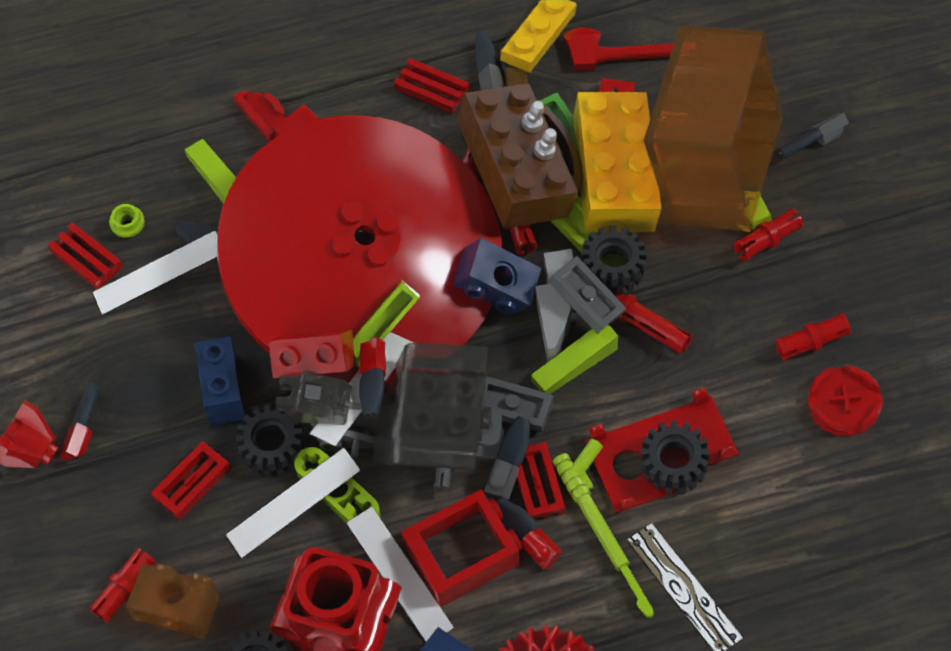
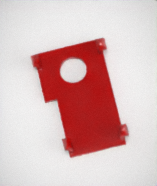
[585,387,739,514]

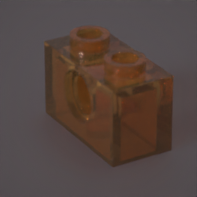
[126,564,220,639]

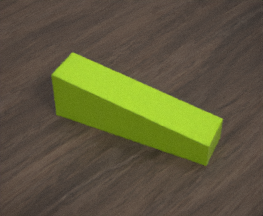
[185,139,236,204]
[353,280,420,367]
[531,326,618,394]

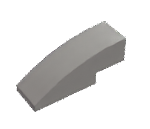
[535,249,574,362]

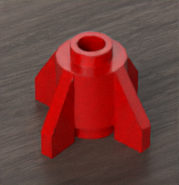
[0,400,59,469]

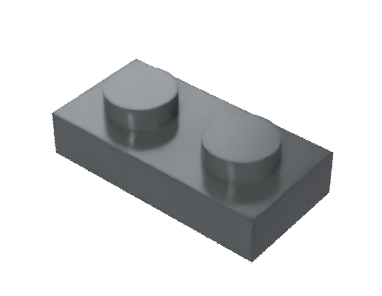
[548,256,627,334]
[472,375,554,433]

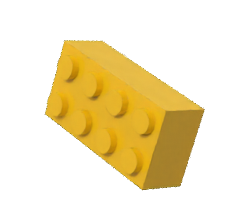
[573,92,662,232]

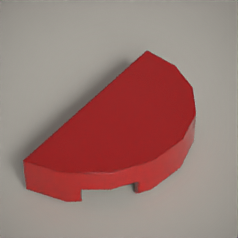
[233,90,285,143]

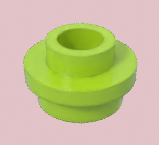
[109,204,145,238]

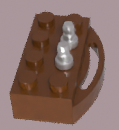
[457,83,581,229]

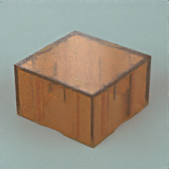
[643,25,783,232]

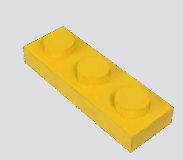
[500,0,577,73]

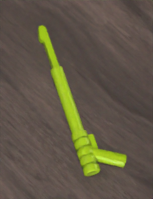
[552,438,654,618]

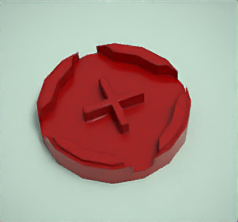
[808,365,883,437]

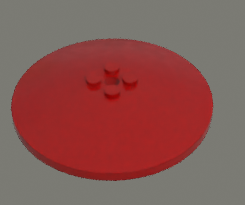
[217,115,502,386]

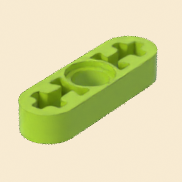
[294,447,381,523]

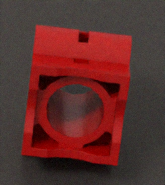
[270,547,402,651]

